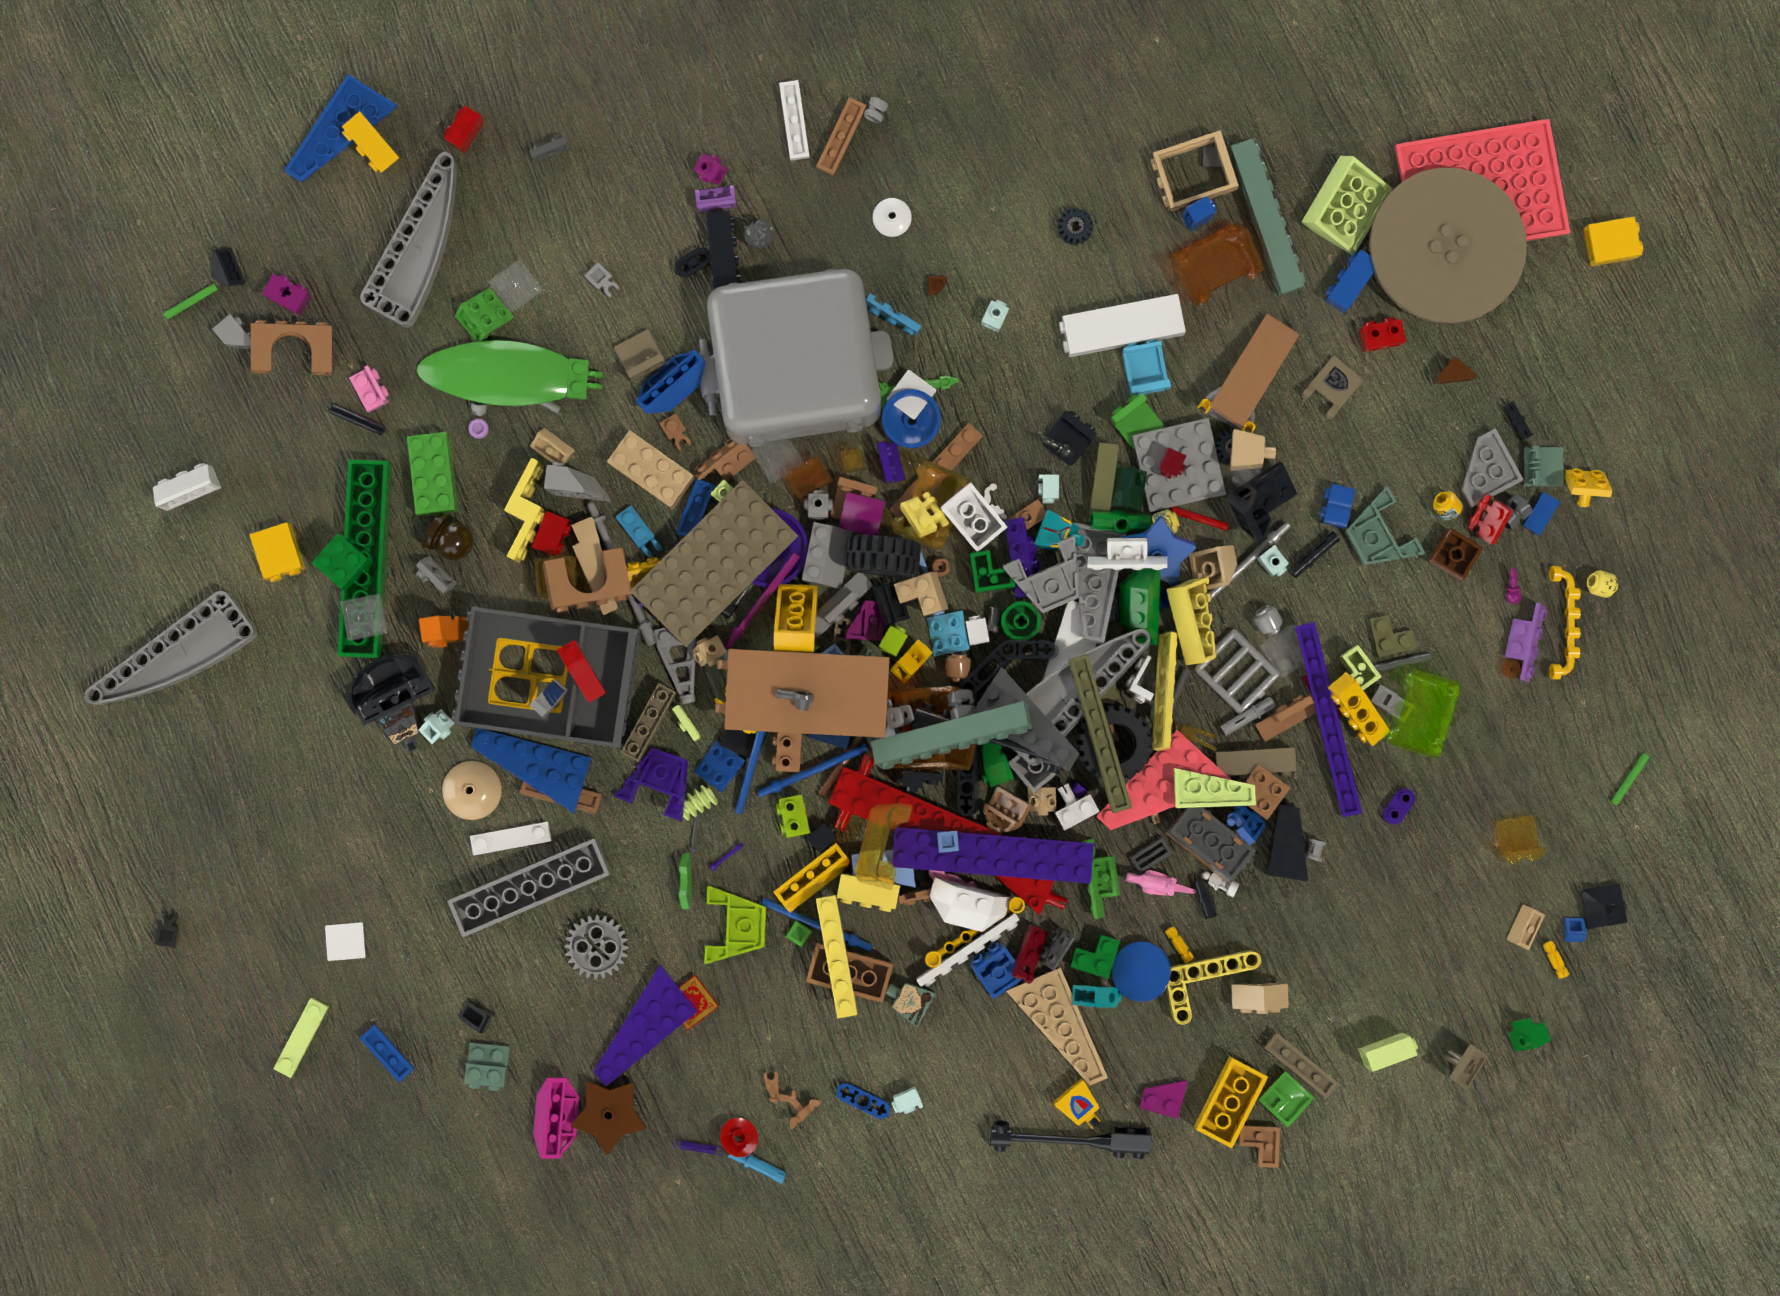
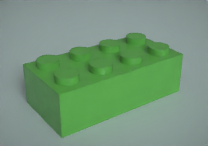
[407,432,459,517]

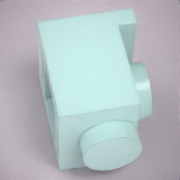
[1038,475,1059,504]
[1257,545,1289,577]
[891,1087,923,1114]

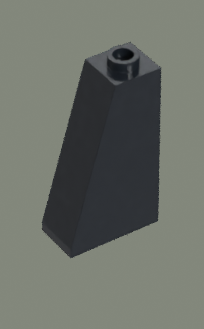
[1265,801,1308,882]

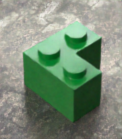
[969,550,1015,594]
[1069,934,1120,979]

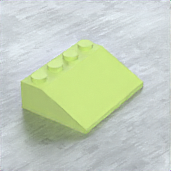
[1302,156,1393,255]

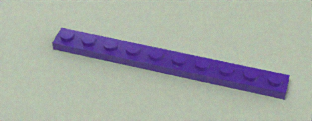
[1295,621,1362,817]

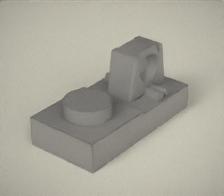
[416,556,457,594]

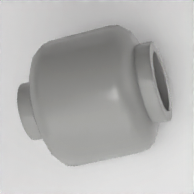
[1253,605,1283,635]

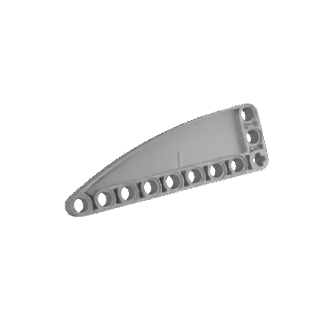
[360,152,457,328]
[85,591,258,705]
[1005,629,1150,766]

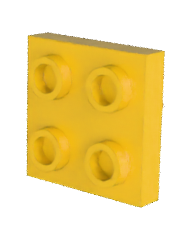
[1564,468,1612,507]

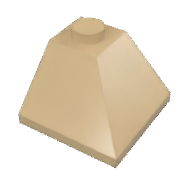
[1189,545,1237,590]

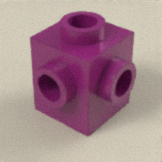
[694,153,729,185]

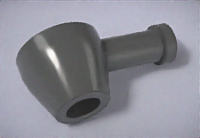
[776,688,814,711]

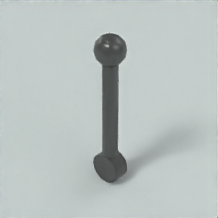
[689,813,701,854]

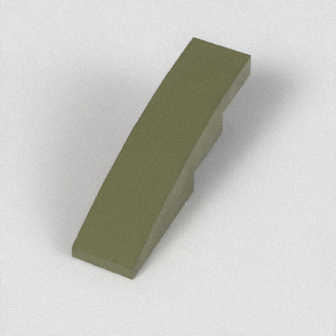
[1088,442,1119,523]

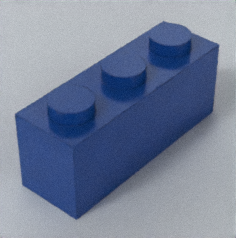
[1325,250,1374,314]

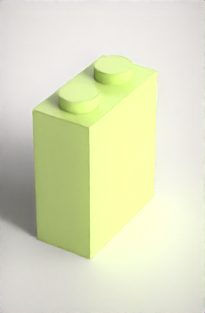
[1358,1032,1418,1072]

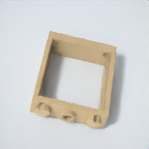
[1151,130,1239,212]

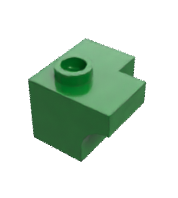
[1508,1018,1551,1052]

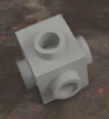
[805,490,832,519]

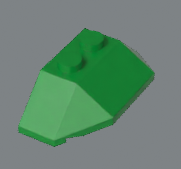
[1118,568,1160,645]

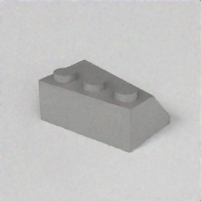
[544,462,610,502]

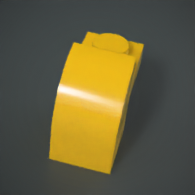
[890,639,933,684]

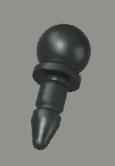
[1040,436,1074,458]

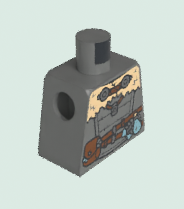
[376,703,421,753]

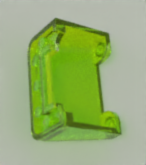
[1388,669,1461,761]

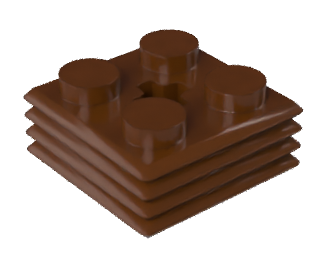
[1428,528,1483,581]

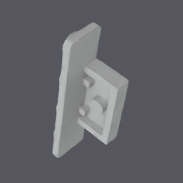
[815,572,873,638]

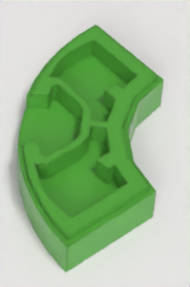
[679,853,692,909]

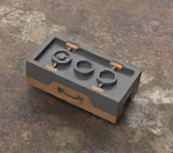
[1166,807,1256,883]

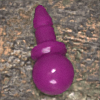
[1505,567,1522,604]

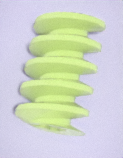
[683,783,718,821]

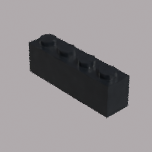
[706,211,741,290]

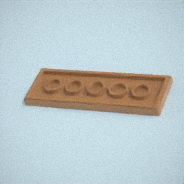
[1209,314,1300,428]

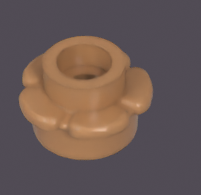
[931,558,950,577]

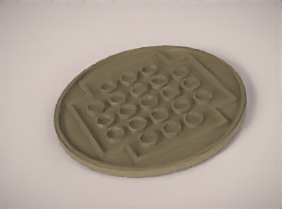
[1370,168,1527,324]

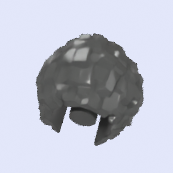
[743,218,774,249]

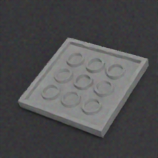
[1132,418,1226,512]

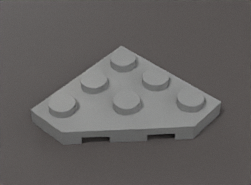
[1461,428,1524,508]

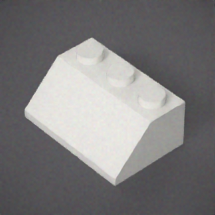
[153,463,221,511]

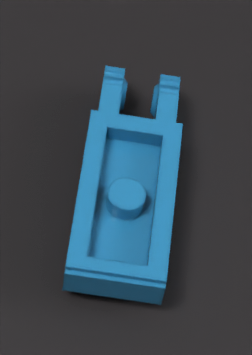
[616,506,663,558]

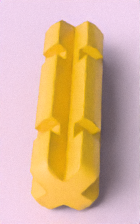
[1165,926,1194,963]
[1543,941,1569,979]

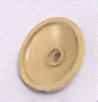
[442,761,502,820]

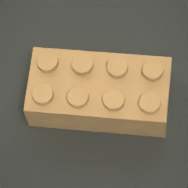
[607,430,695,510]

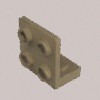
[614,330,666,382]

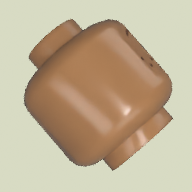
[945,652,971,682]

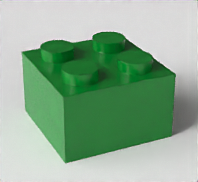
[312,533,372,591]

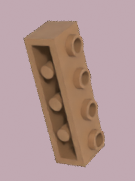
[772,732,802,772]

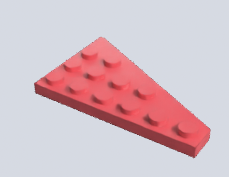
[1096,730,1231,830]

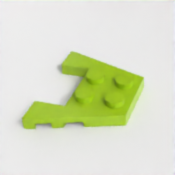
[704,886,766,964]

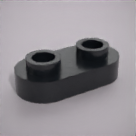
[675,247,711,278]

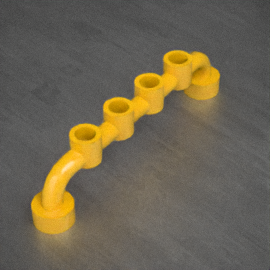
[1549,566,1581,680]
[925,897,1025,968]

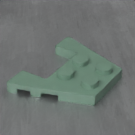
[1344,487,1425,566]

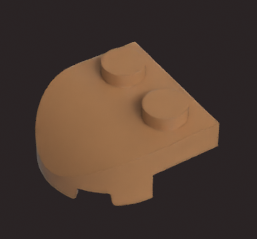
[983,786,1032,832]

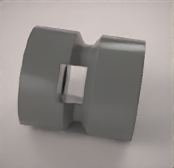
[1505,494,1533,531]
[947,690,976,720]

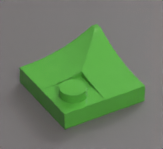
[1258,1071,1315,1128]

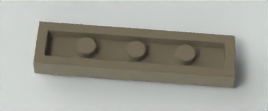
[1264,1032,1339,1099]

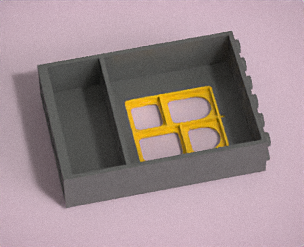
[452,606,641,748]

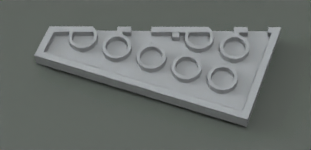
[1074,523,1127,644]

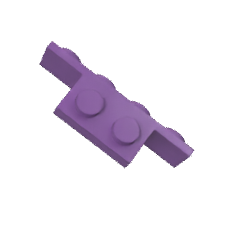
[1505,603,1547,683]

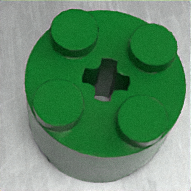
[1001,601,1041,641]

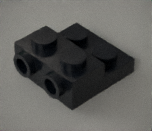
[898,771,943,792]

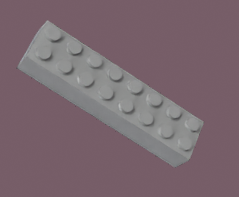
[448,838,612,938]

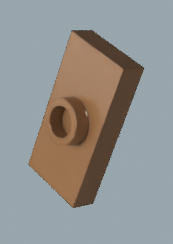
[1007,499,1046,531]

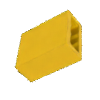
[1583,217,1643,267]
[249,522,306,583]

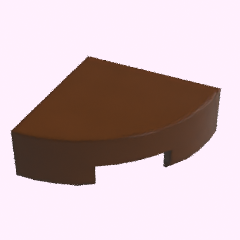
[927,276,947,296]

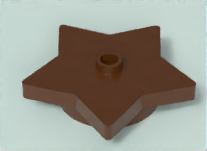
[571,1081,647,1155]

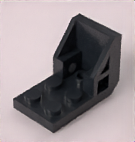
[1227,461,1298,544]

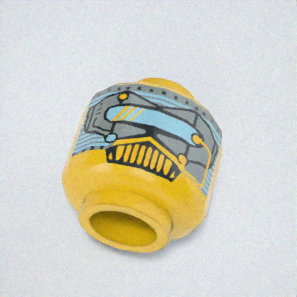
[1433,491,1463,520]

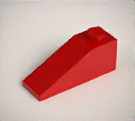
[557,640,606,703]

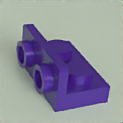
[877,442,905,484]

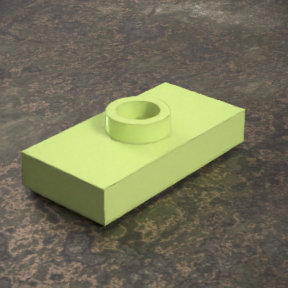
[672,705,701,742]

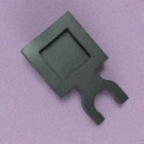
[154,911,179,948]

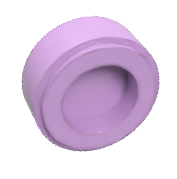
[468,419,489,439]

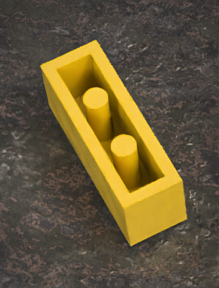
[342,111,399,173]

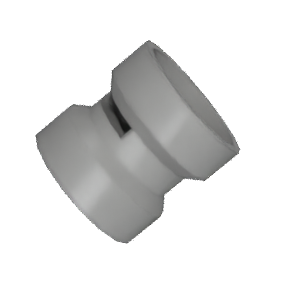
[864,97,888,124]

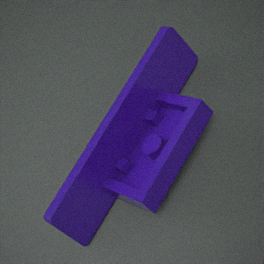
[1005,517,1040,598]

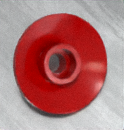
[720,1118,758,1157]

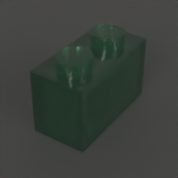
[1111,468,1147,510]

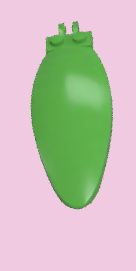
[417,340,603,406]

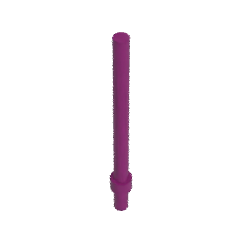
[724,552,800,649]

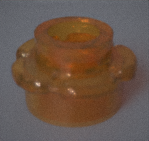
[1502,660,1522,679]

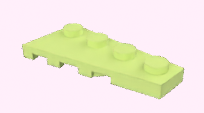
[1174,768,1256,808]

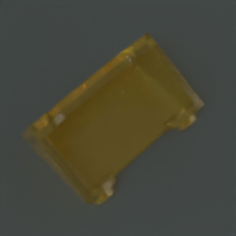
[892,459,971,553]
[855,803,912,890]

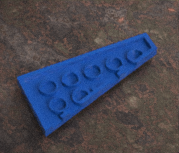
[471,728,591,814]

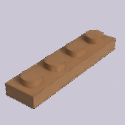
[816,97,867,177]
[520,782,602,815]

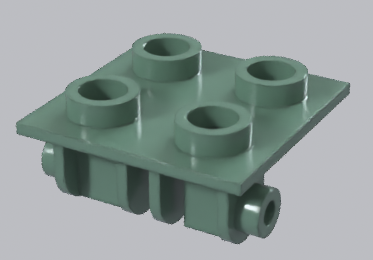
[1524,446,1564,487]

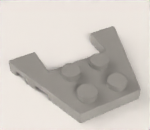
[1002,536,1079,613]

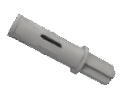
[1220,697,1275,736]

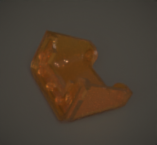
[1169,223,1264,306]

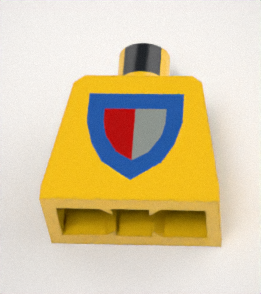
[1053,1078,1101,1129]

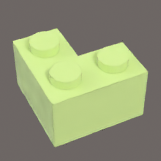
[1338,645,1381,690]

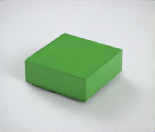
[785,920,813,947]

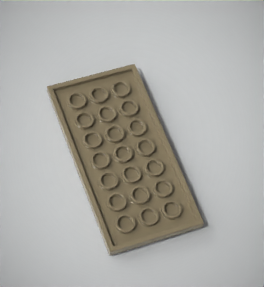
[630,480,798,647]

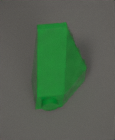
[982,742,1014,787]

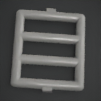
[1194,629,1280,714]

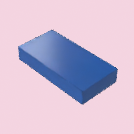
[1522,492,1560,536]

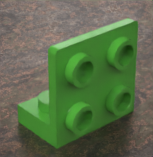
[455,288,514,342]

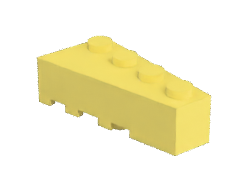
[1166,577,1216,665]

